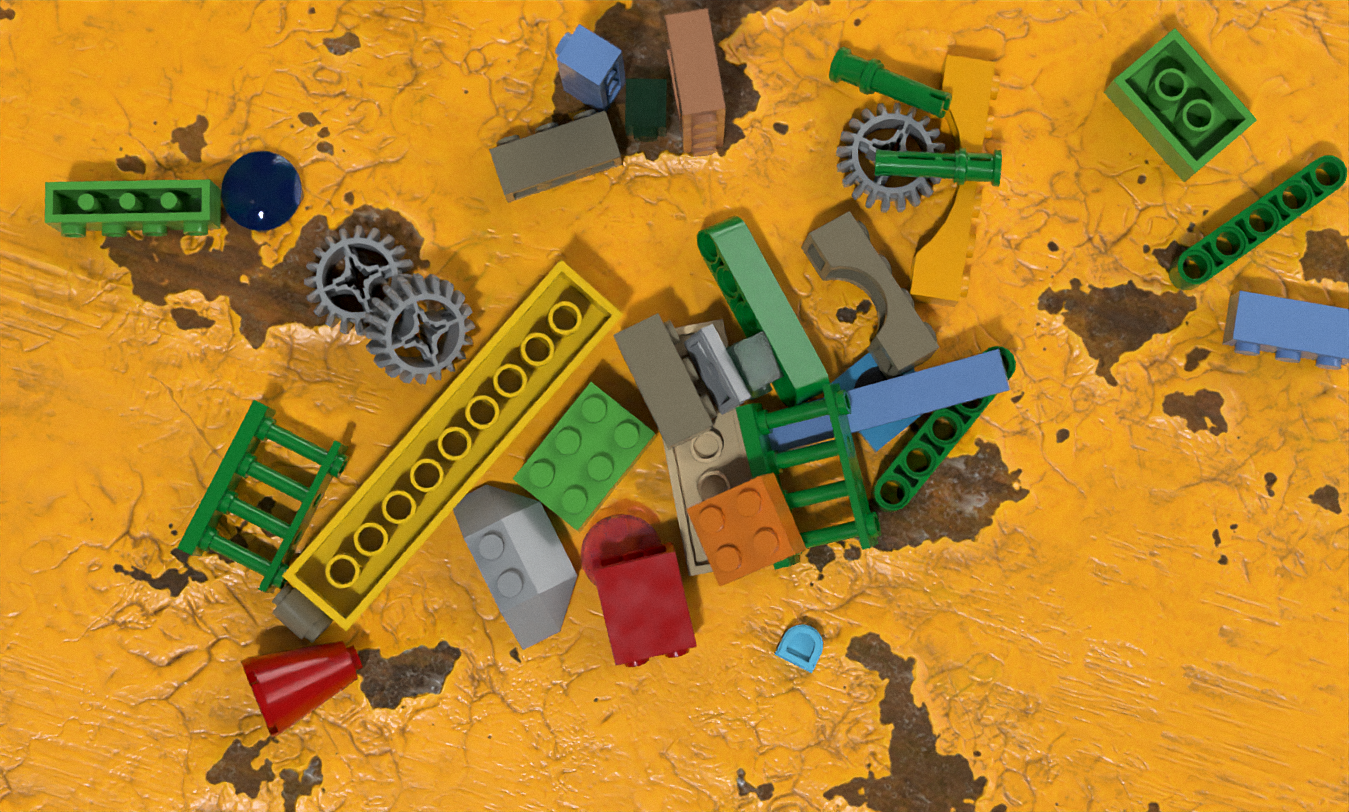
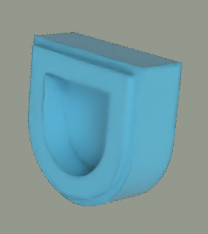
[774,624,823,673]

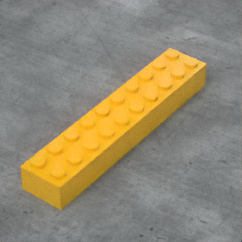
[282,260,624,631]

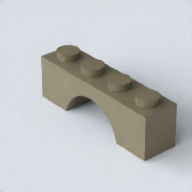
[801,211,939,380]

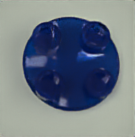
[221,151,304,233]

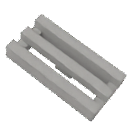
[684,324,751,415]

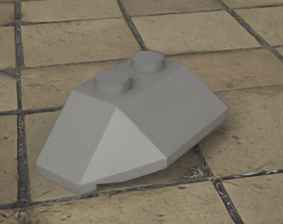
[453,485,578,650]

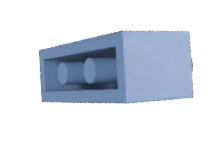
[555,24,626,113]
[1223,291,1349,370]

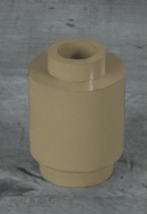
[272,583,334,643]

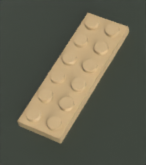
[663,319,752,576]

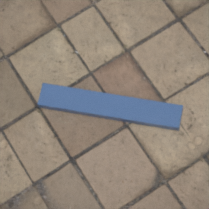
[768,349,1011,453]

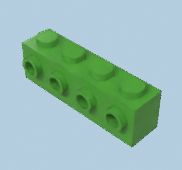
[45,179,221,238]

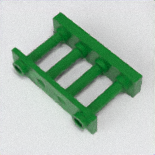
[735,383,881,570]
[177,400,349,593]

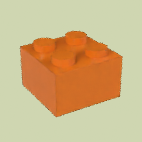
[686,473,807,587]

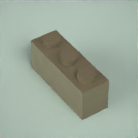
[489,109,622,203]
[613,313,717,450]

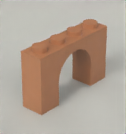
[665,8,726,157]

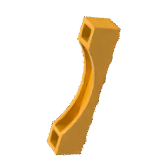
[907,54,1000,307]

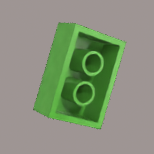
[1104,28,1257,183]
[513,382,656,533]

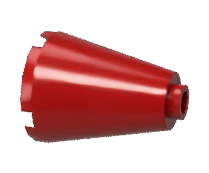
[241,641,363,738]

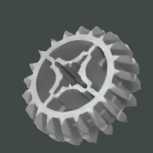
[836,102,946,213]
[304,226,414,336]
[363,273,475,384]

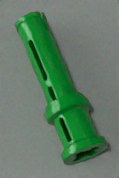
[829,47,952,118]
[874,148,1002,187]

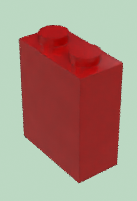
[592,542,697,667]

